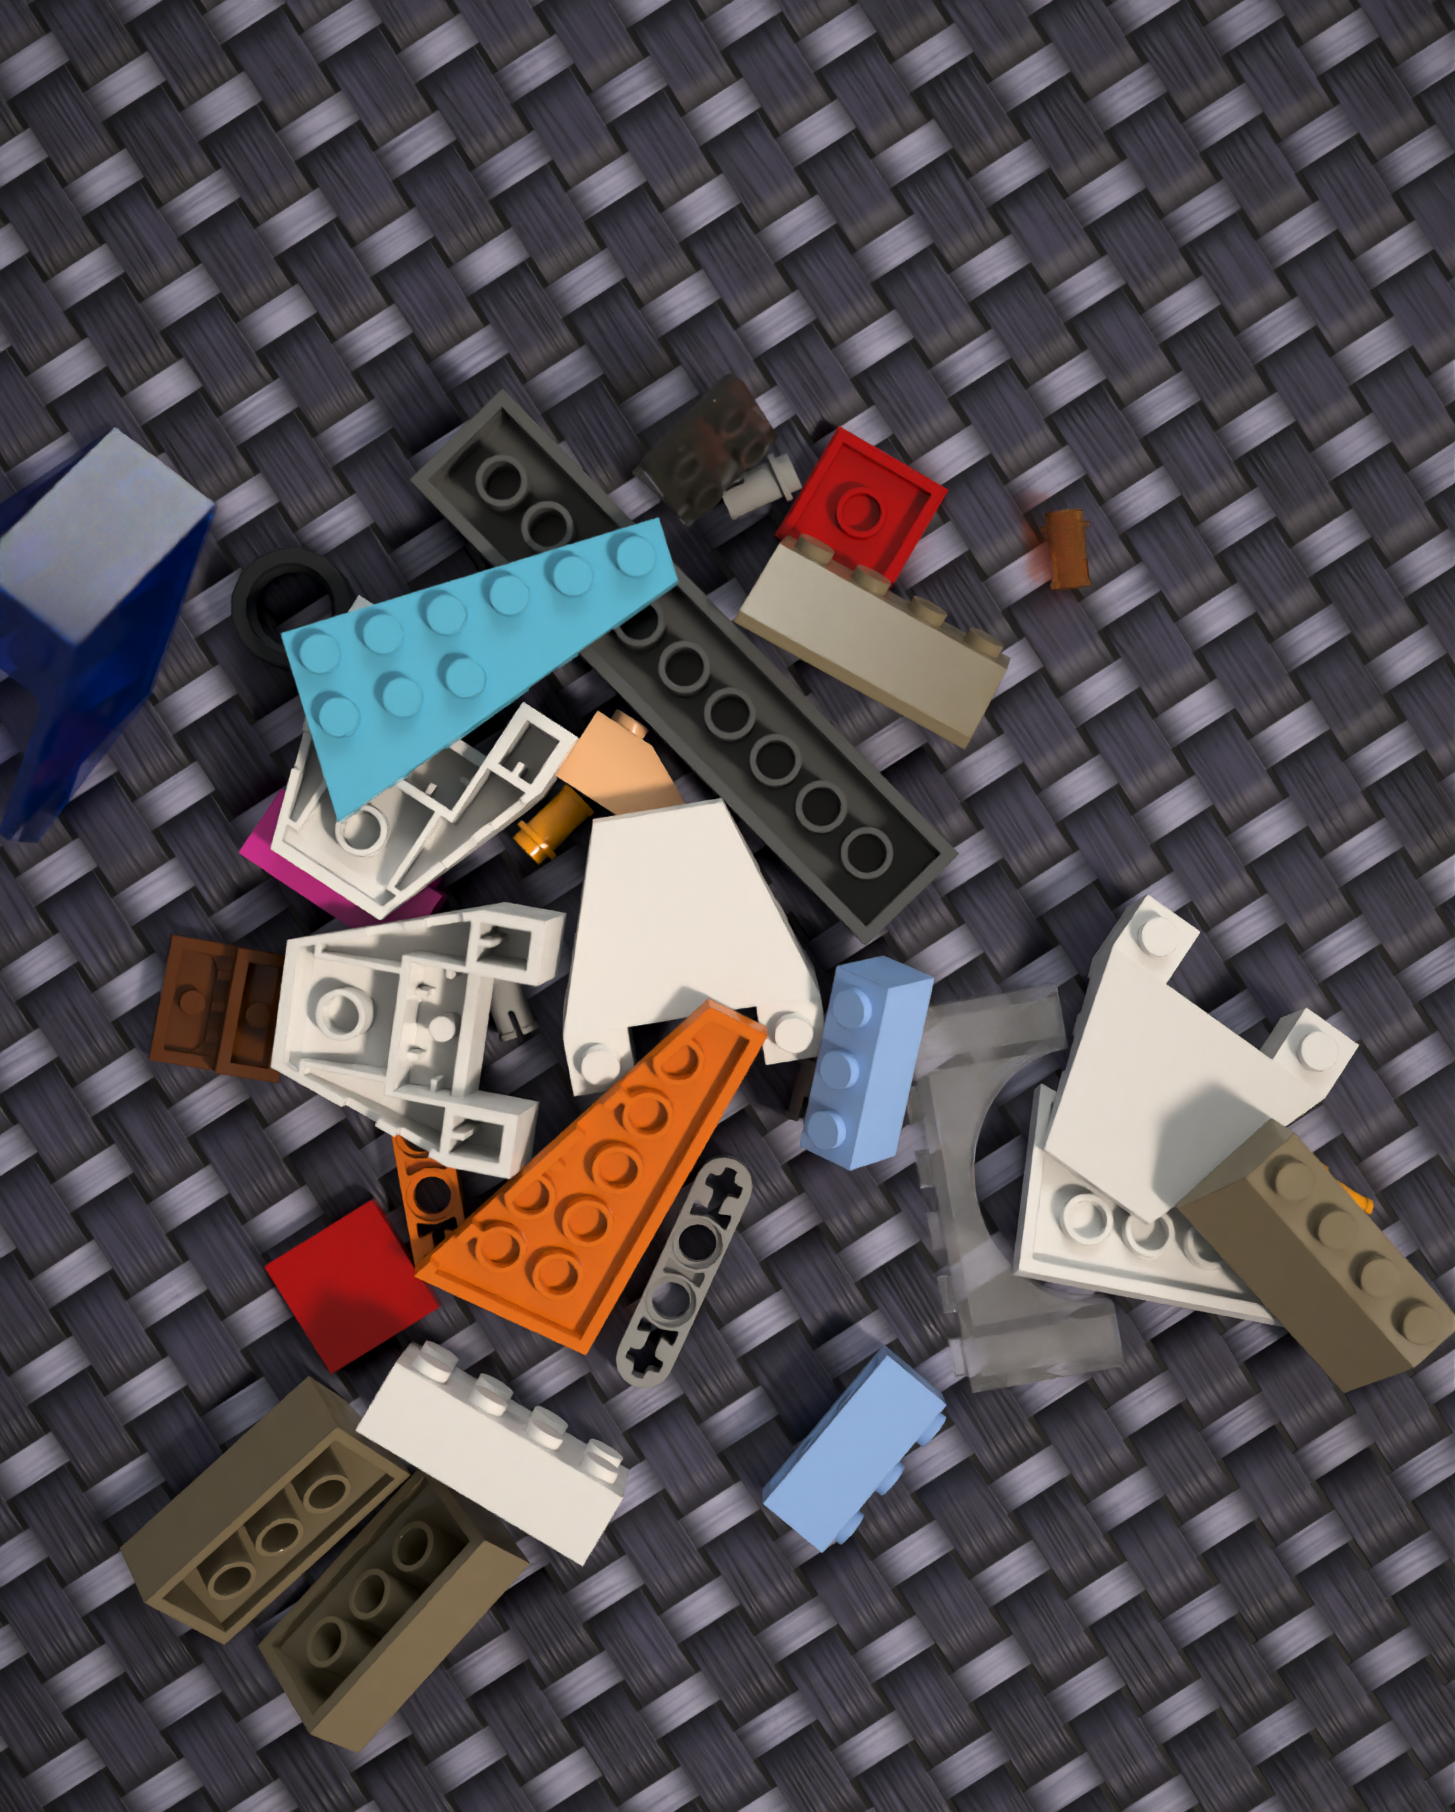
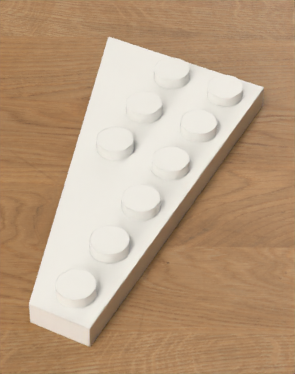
[1012,1083,1283,1327]

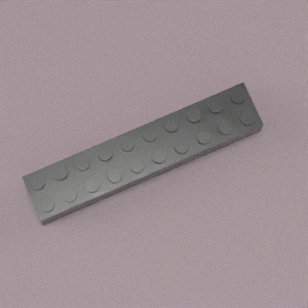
[410,388,959,945]

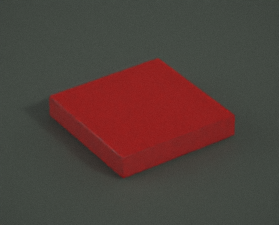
[774,426,948,591]
[264,1197,441,1374]

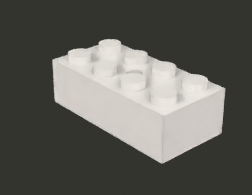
[355,1340,629,1566]

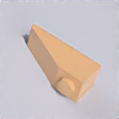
[556,709,686,815]

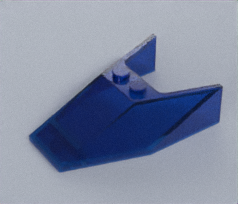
[0,426,218,843]

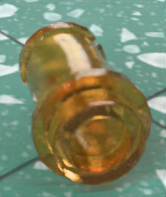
[1040,509,1092,590]

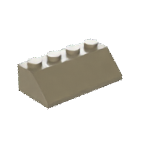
[734,534,1010,750]
[1175,1118,1455,1393]
[120,1376,411,1645]
[258,1468,530,1753]

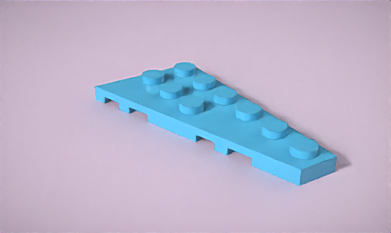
[281,517,678,823]

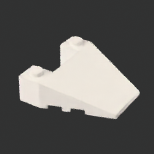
[270,595,579,920]
[563,798,825,1096]
[1041,894,1359,1225]
[271,902,567,1179]

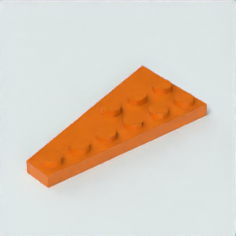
[414,998,768,1355]

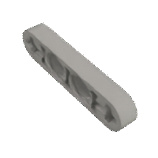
[616,1154,753,1389]

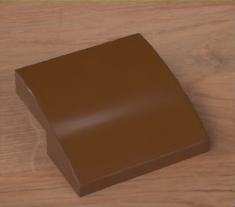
[147,933,285,1083]

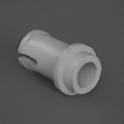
[717,452,802,521]
[490,978,539,1042]

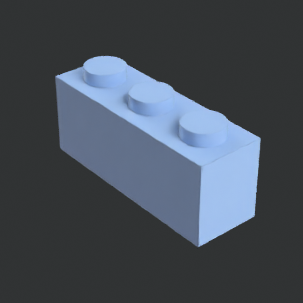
[799,956,935,1171]
[762,1345,947,1553]

